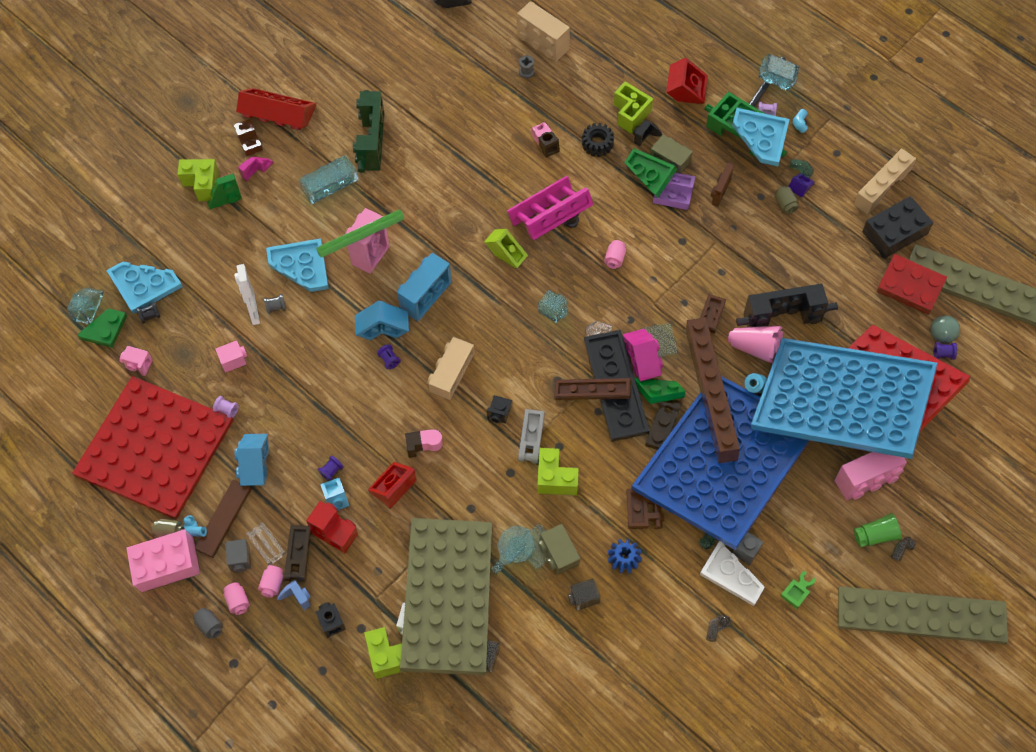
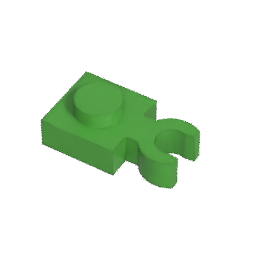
[780,571,816,609]

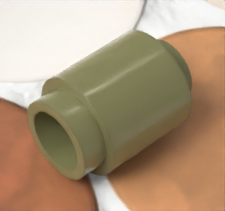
[774,186,799,214]
[152,519,184,538]

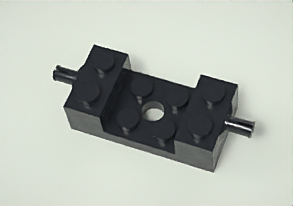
[736,283,838,327]

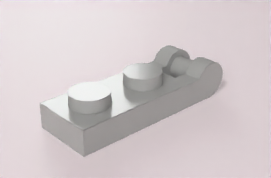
[518,409,545,464]

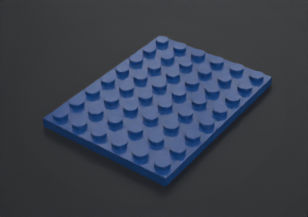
[631,376,810,550]

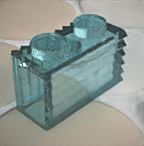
[759,53,800,90]

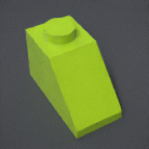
[484,229,528,268]

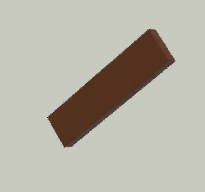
[554,378,632,400]
[195,480,252,558]

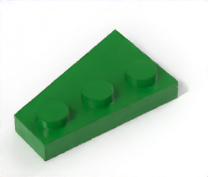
[624,148,677,198]

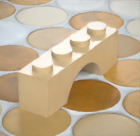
[854,148,916,215]

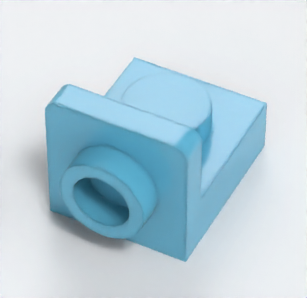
[320,478,349,511]

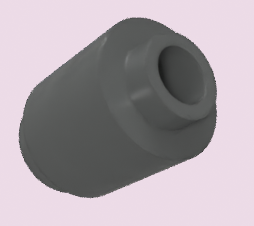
[193,608,223,639]

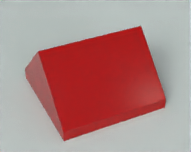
[368,462,417,509]

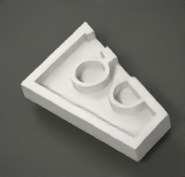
[235,264,260,325]
[700,541,765,606]

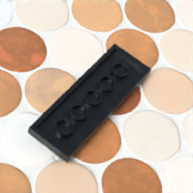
[584,330,650,442]

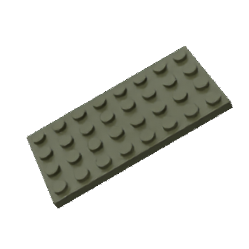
[400,518,492,676]

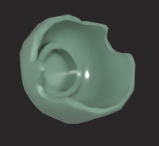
[930,315,960,343]

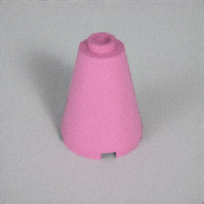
[728,326,783,364]

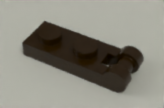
[645,401,681,450]
[284,525,311,582]

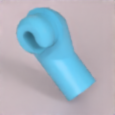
[793,109,808,133]
[183,515,207,537]

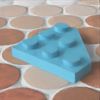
[732,108,790,166]
[266,238,329,292]
[106,262,183,314]

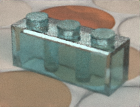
[299,155,358,204]

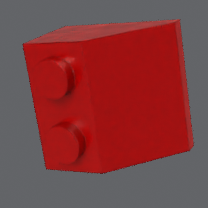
[666,57,708,104]

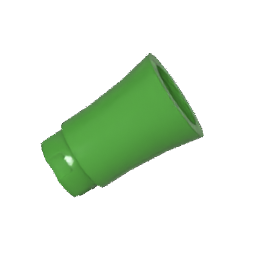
[853,513,902,548]

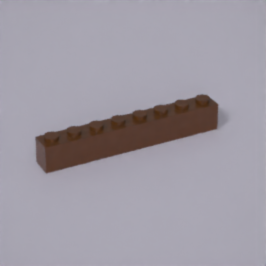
[686,317,740,463]

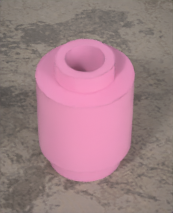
[604,240,626,269]
[258,565,284,598]
[223,582,250,615]

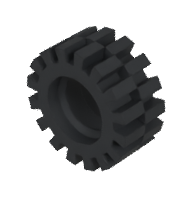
[582,123,614,157]

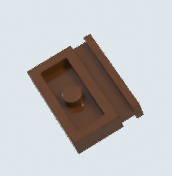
[711,162,734,206]

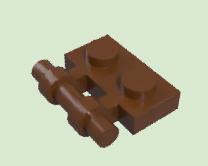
[626,489,664,529]

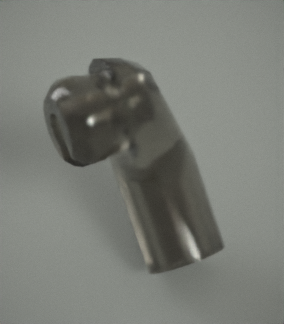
[891,536,917,561]
[706,615,731,642]

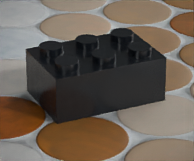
[862,196,934,259]

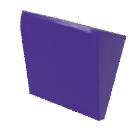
[788,173,815,197]

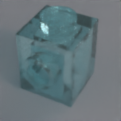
[538,290,568,323]

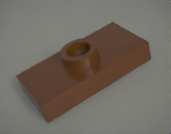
[700,294,726,333]

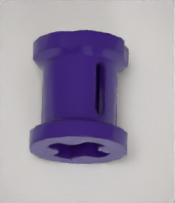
[933,342,957,360]
[377,344,401,370]
[317,456,344,481]

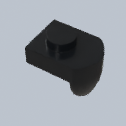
[633,119,663,146]

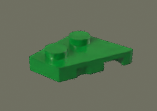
[207,173,242,210]
[78,308,127,348]
[635,378,686,404]

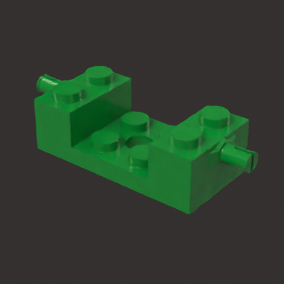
[704,92,788,158]

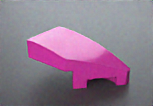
[238,157,274,181]

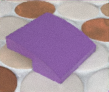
[653,173,695,210]

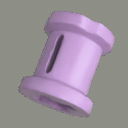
[758,102,777,116]
[213,396,239,418]

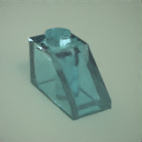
[67,287,104,324]

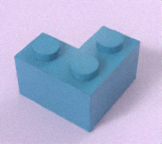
[355,301,409,340]
[235,434,269,486]

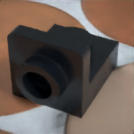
[487,395,513,424]

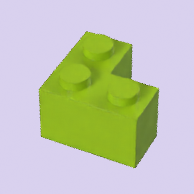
[614,82,653,134]
[177,159,219,201]
[538,448,578,495]
[364,627,403,679]

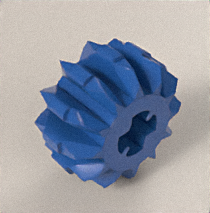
[608,538,642,573]

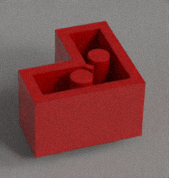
[306,501,358,554]

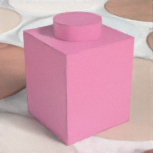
[216,341,247,373]

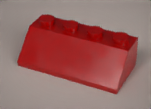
[236,88,316,130]

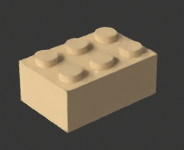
[517,1,570,62]

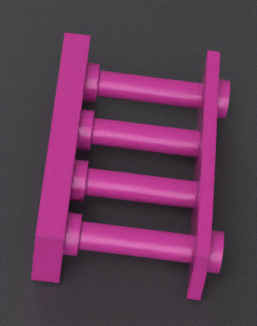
[507,176,594,240]

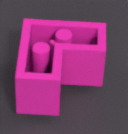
[623,329,663,381]

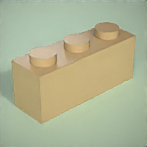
[427,337,475,400]

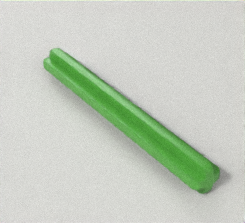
[316,210,404,257]

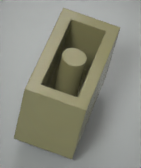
[650,135,693,174]
[538,524,581,575]

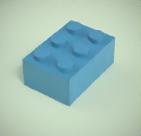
[397,253,452,322]

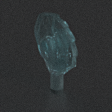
[491,525,535,574]

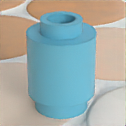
[744,373,767,393]

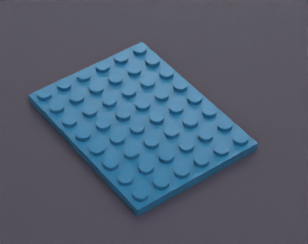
[751,338,937,459]

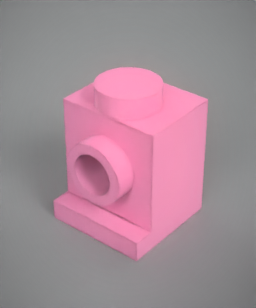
[120,346,153,376]

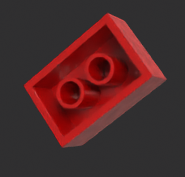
[877,254,947,315]

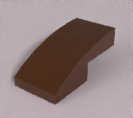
[234,119,263,156]

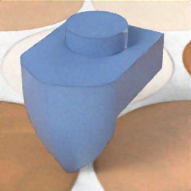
[277,580,311,610]

